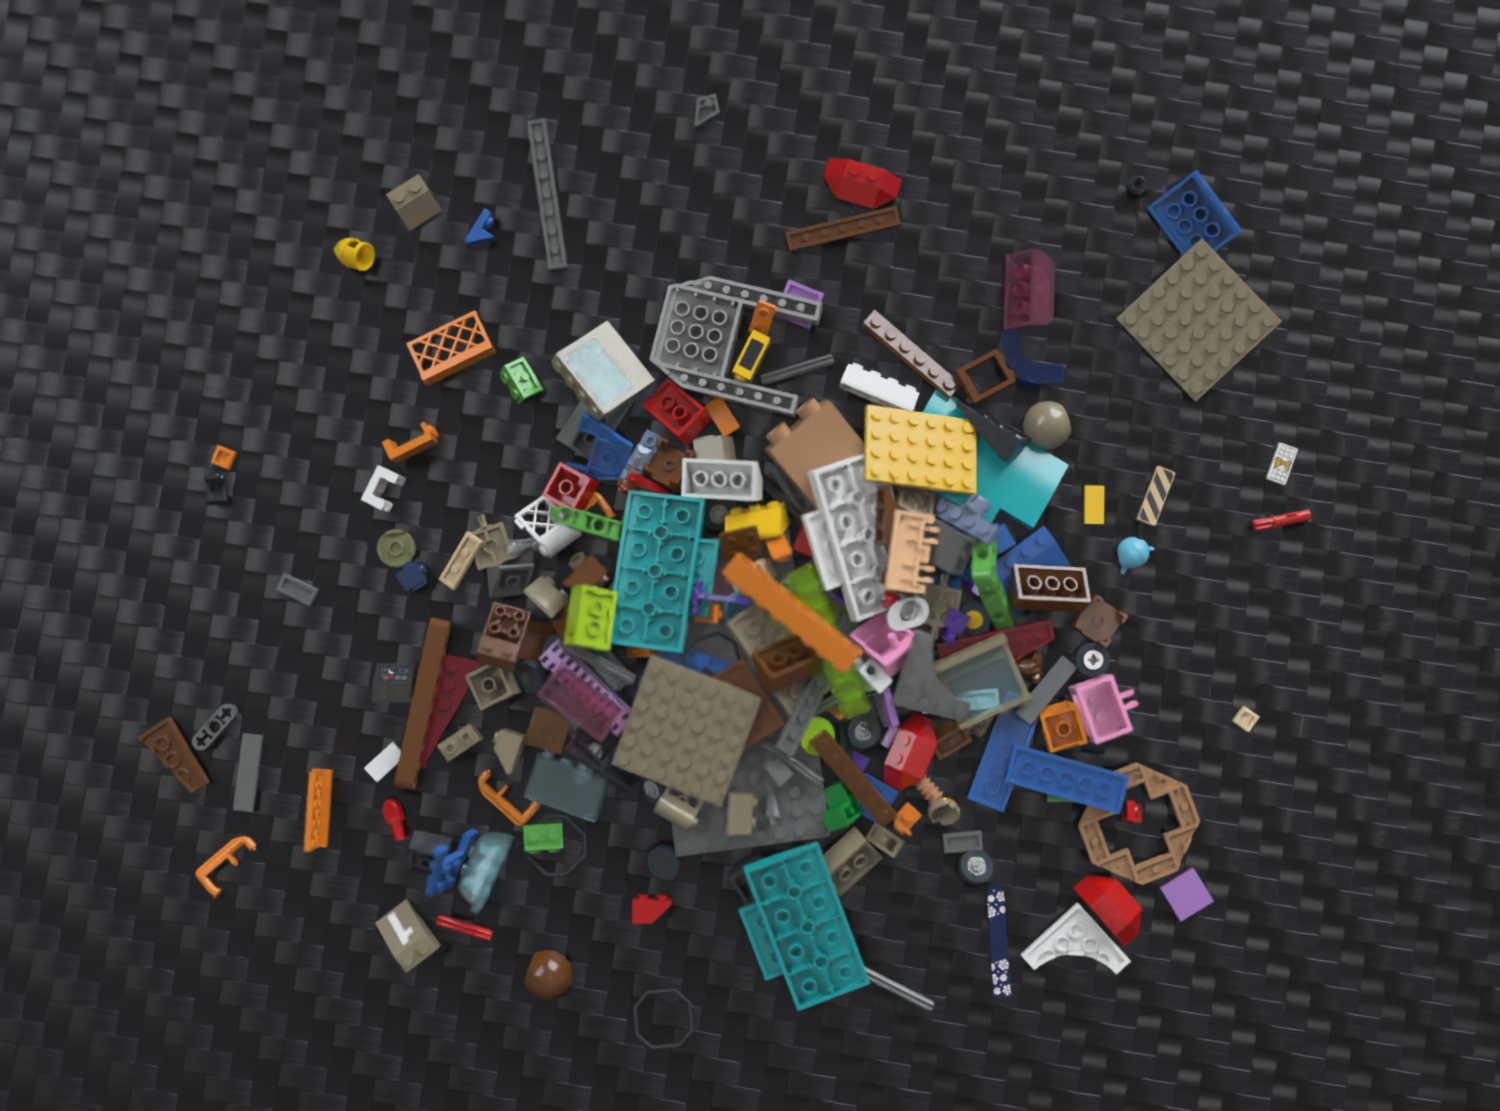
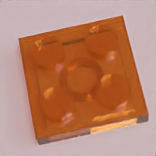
[524,706,573,755]

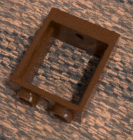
[955,349,1016,406]

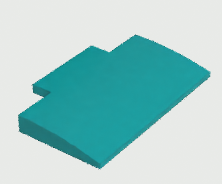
[922,390,1069,530]
[610,490,720,654]
[738,842,871,1011]

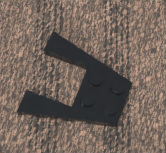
[563,712,641,793]

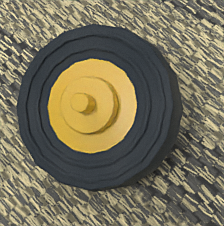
[959,601,991,636]

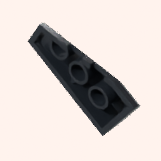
[955,400,1032,461]
[731,470,804,538]

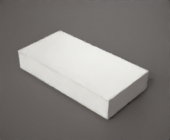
[364,742,401,782]

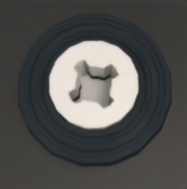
[1074,643,1110,677]

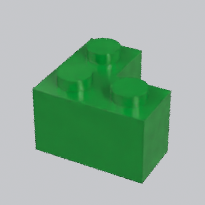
[821,780,864,832]

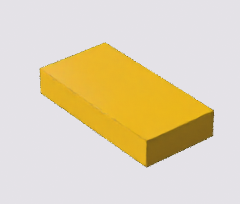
[1084,485,1104,524]

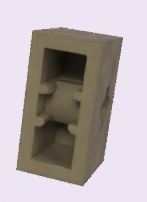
[437,723,484,761]

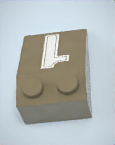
[375,899,441,973]

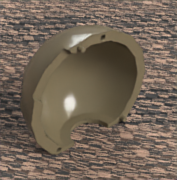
[1023,401,1071,450]

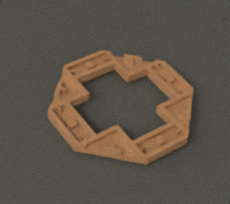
[1078,763,1200,885]

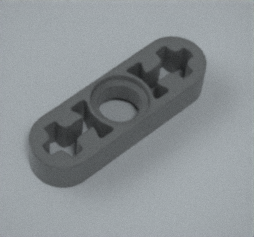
[192,704,238,750]

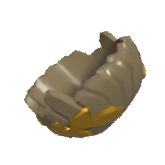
[929,798,960,826]

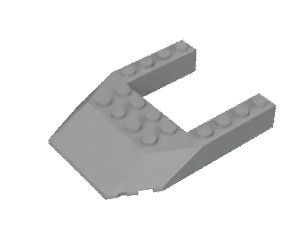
[649,276,823,417]

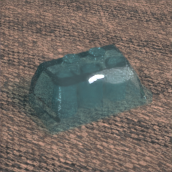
[458,832,515,913]

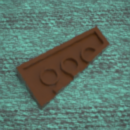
[137,717,210,793]

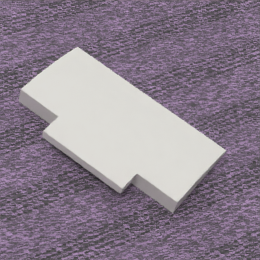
[801,453,921,622]

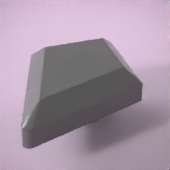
[695,94,720,127]

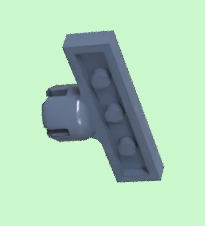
[932,493,1001,546]

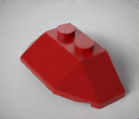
[824,158,902,209]
[883,712,938,791]
[1073,875,1142,947]

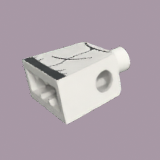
[849,656,892,696]

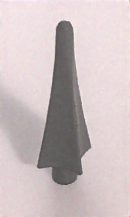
[766,783,780,825]

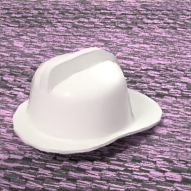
[887,597,929,631]

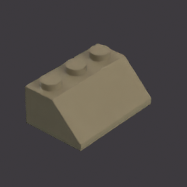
[823,826,883,897]

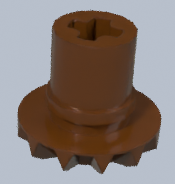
[1015,652,1043,683]

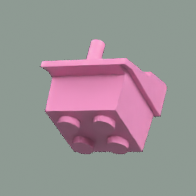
[848,611,914,677]

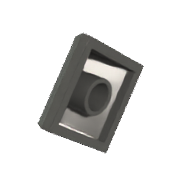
[487,563,535,598]

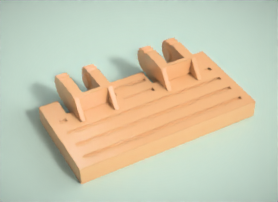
[884,510,940,594]

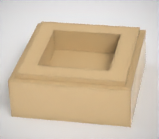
[1232,705,1259,733]

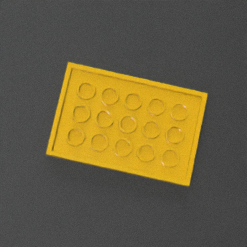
[864,405,976,495]

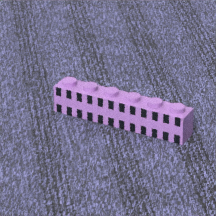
[539,638,632,737]

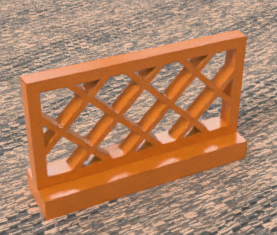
[406,310,496,386]
[304,768,333,852]

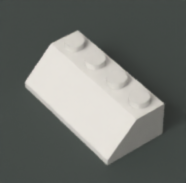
[839,363,919,412]
[681,458,763,501]

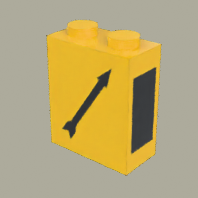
[732,330,771,384]

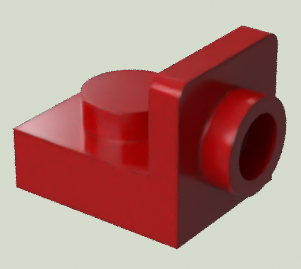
[1121,800,1142,823]

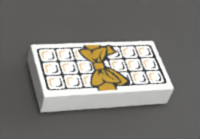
[1265,443,1298,485]

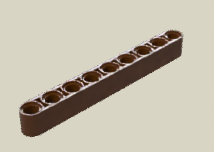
[394,617,451,790]

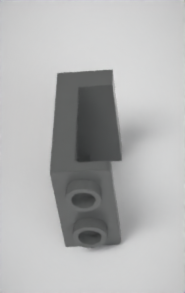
[922,519,977,575]

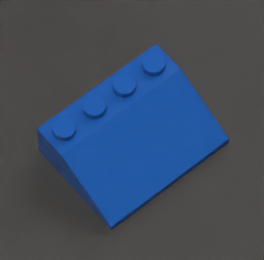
[1147,170,1243,255]
[996,526,1072,617]

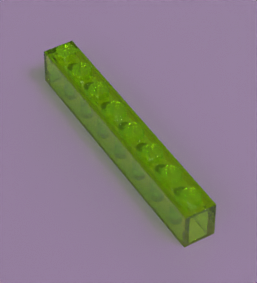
[787,563,871,720]

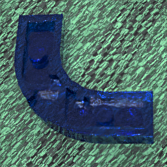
[1000,329,1064,385]

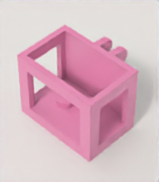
[1068,674,1138,744]

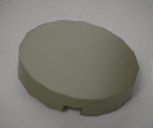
[377,529,416,567]

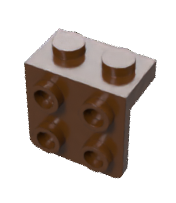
[719,525,764,564]

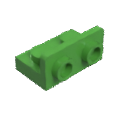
[500,357,543,404]
[523,822,563,854]

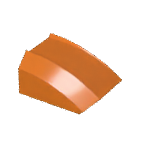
[1039,701,1088,753]

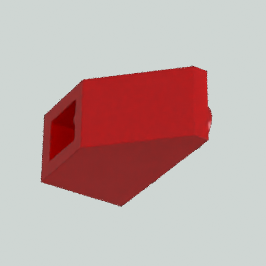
[632,894,672,924]

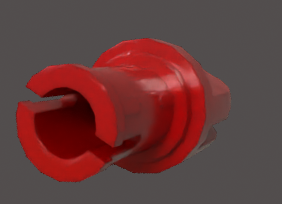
[382,799,407,842]

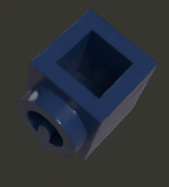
[396,560,428,592]

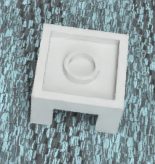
[361,465,406,512]

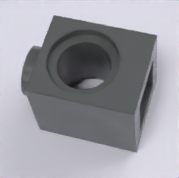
[759,756,793,790]

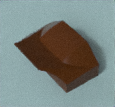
[934,720,973,760]

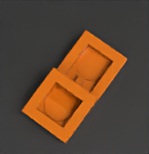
[704,398,740,436]

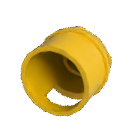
[334,238,375,271]

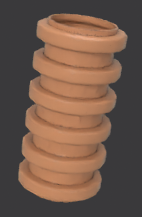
[913,774,943,804]

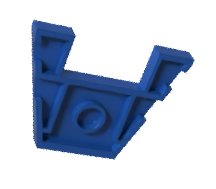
[566,412,633,480]
[663,647,732,674]
[425,828,478,898]

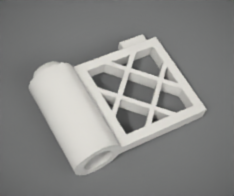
[514,496,581,558]

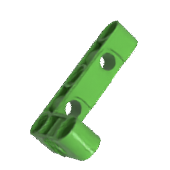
[550,489,646,542]
[972,538,1016,630]

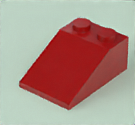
[642,378,712,446]

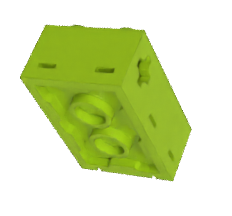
[564,585,618,651]

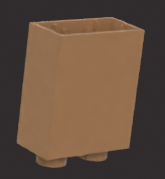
[764,397,865,511]

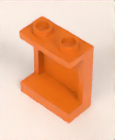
[382,422,439,463]

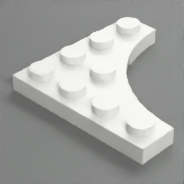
[1020,903,1131,974]

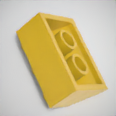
[725,501,790,539]

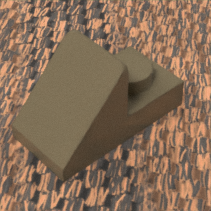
[866,822,905,858]

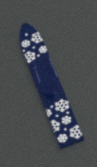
[987,882,1011,998]

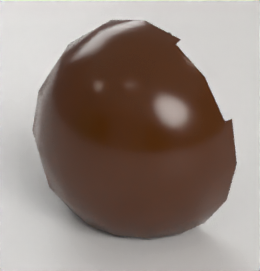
[524,950,573,1000]

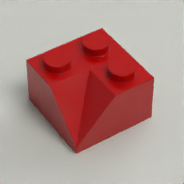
[542,462,599,511]

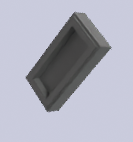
[276,573,320,607]
[942,830,983,854]

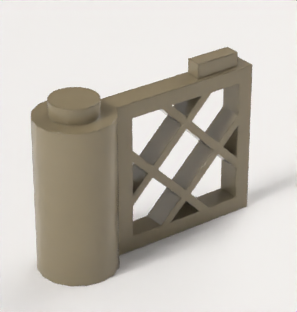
[654,786,704,831]

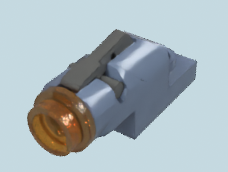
[617,429,664,491]

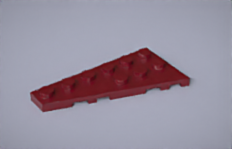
[936,619,1055,696]
[420,654,483,768]

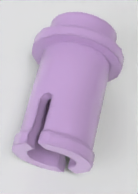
[880,726,899,749]

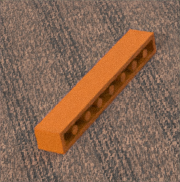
[722,552,863,673]

